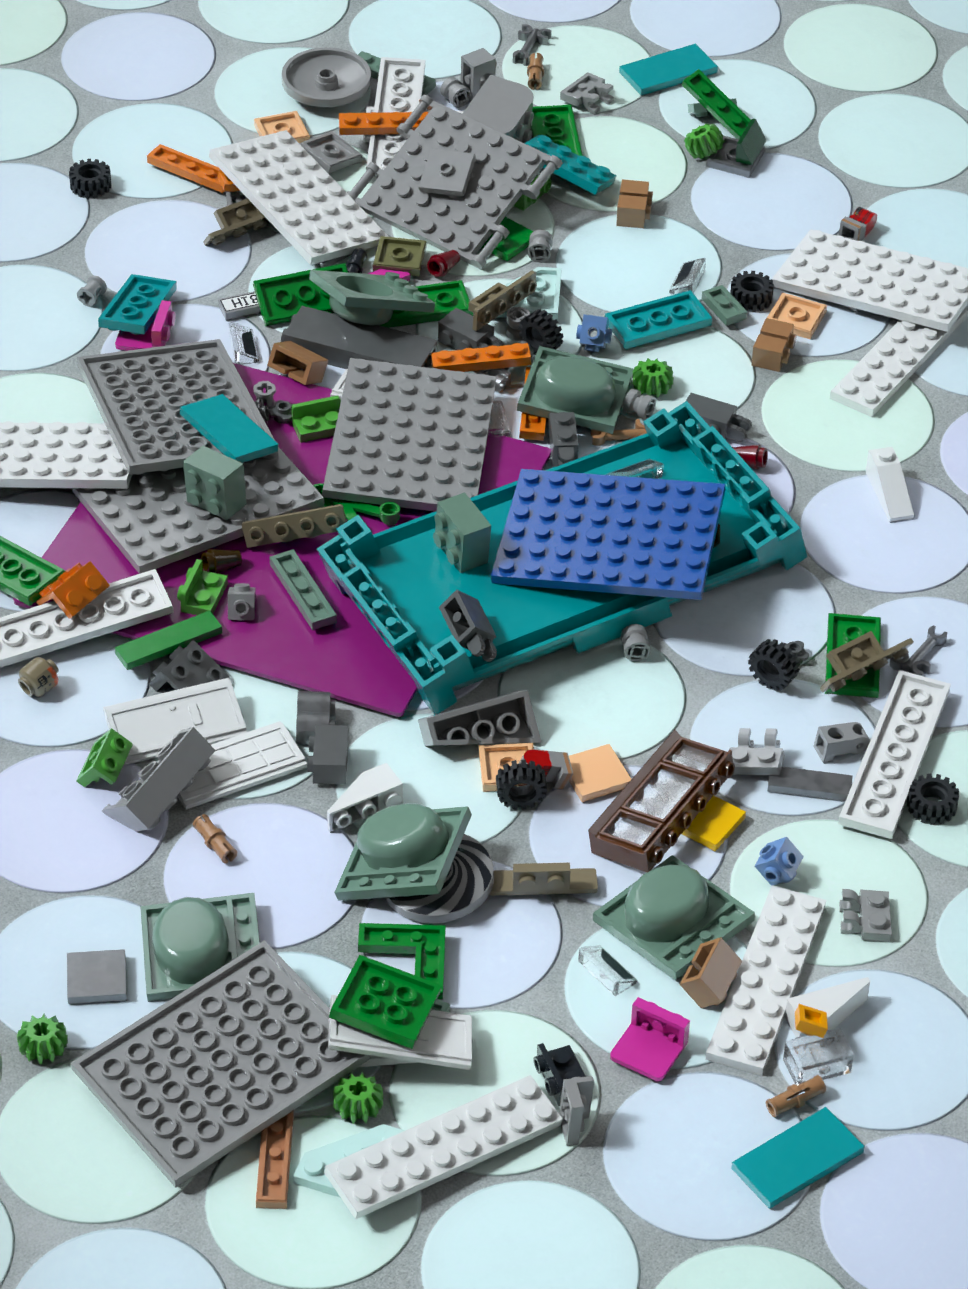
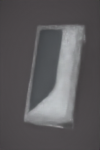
[669,258,706,295]
[229,321,259,365]
[606,459,664,479]
[578,945,638,996]

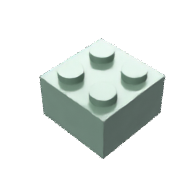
[183,446,247,520]
[433,492,491,573]

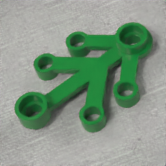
[313,483,400,525]

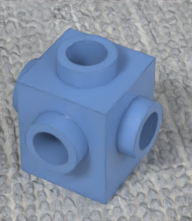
[576,314,612,352]
[754,837,804,886]

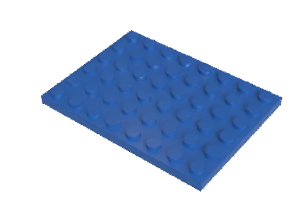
[491,469,725,600]

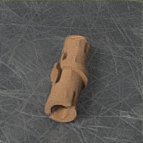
[527,53,544,90]
[193,814,237,863]
[766,1075,826,1117]

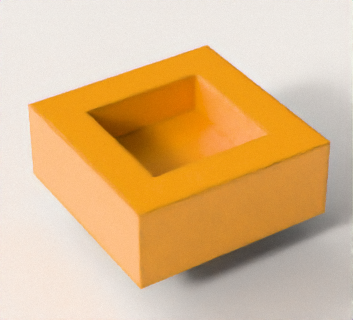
[795,1004,828,1038]

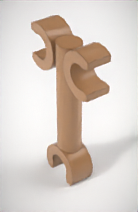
[591,419,647,446]

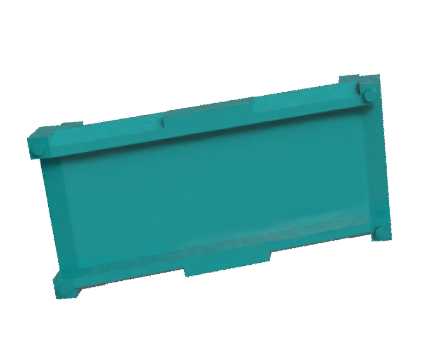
[317,401,808,715]

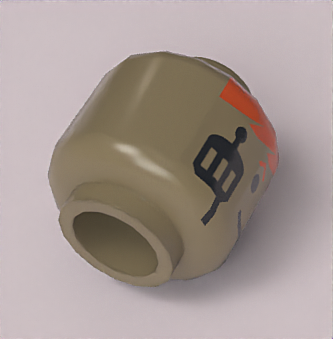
[18,657,59,697]

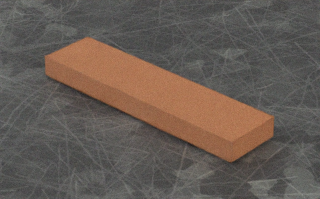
[256,1110,294,1209]

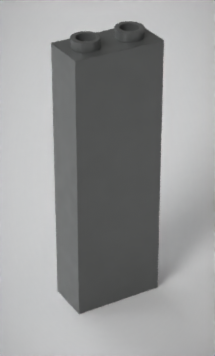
[281,306,437,369]

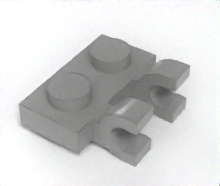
[560,72,614,114]
[729,728,785,775]
[839,889,892,942]

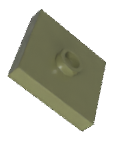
[373,236,427,276]

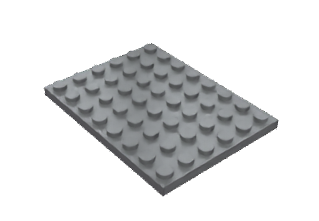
[77,339,277,475]
[322,358,497,512]
[72,447,324,574]
[71,940,371,1188]

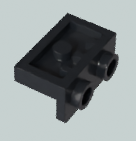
[533,1043,586,1106]

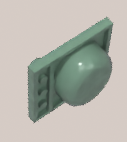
[309,270,435,325]
[516,346,634,434]
[334,803,472,901]
[593,855,755,980]
[140,893,260,1002]

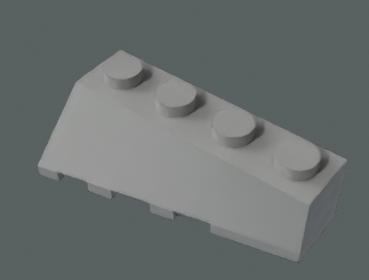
[418,690,541,746]
[102,727,216,832]

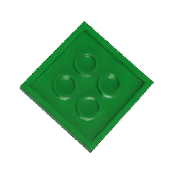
[329,955,442,1049]

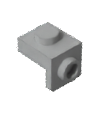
[228,583,256,620]

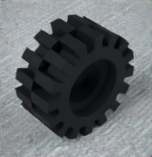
[69,159,112,198]
[730,270,774,312]
[518,309,564,355]
[748,639,800,691]
[496,760,547,810]
[907,773,959,825]

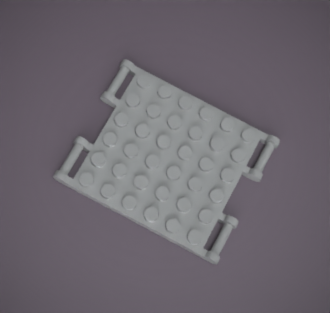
[347,94,563,269]

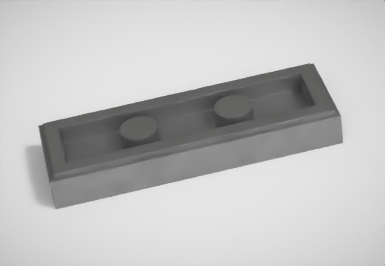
[767,767,853,801]

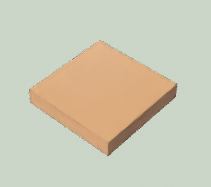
[254,111,310,143]
[767,293,827,339]
[478,743,534,792]
[569,744,631,802]

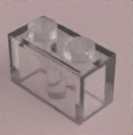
[783,1028,854,1085]

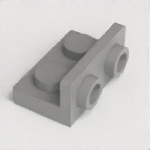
[559,1076,594,1146]

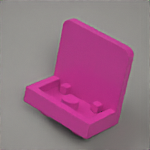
[115,300,176,351]
[610,997,690,1081]

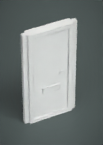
[103,678,247,766]
[177,721,307,810]
[328,995,472,1070]

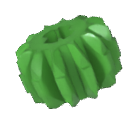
[684,124,724,159]
[632,358,674,397]
[17,1013,68,1064]
[333,1072,384,1124]

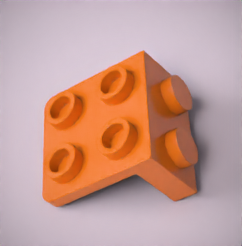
[36,561,110,619]

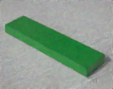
[682,69,751,139]
[115,611,222,670]

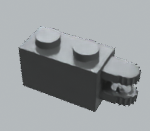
[438,308,504,350]
[686,393,752,441]
[548,412,579,468]
[439,590,497,662]

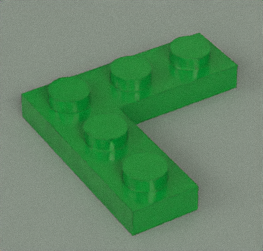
[358,923,446,1000]

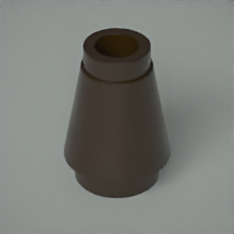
[201,549,242,574]

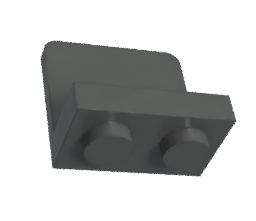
[149,640,229,691]

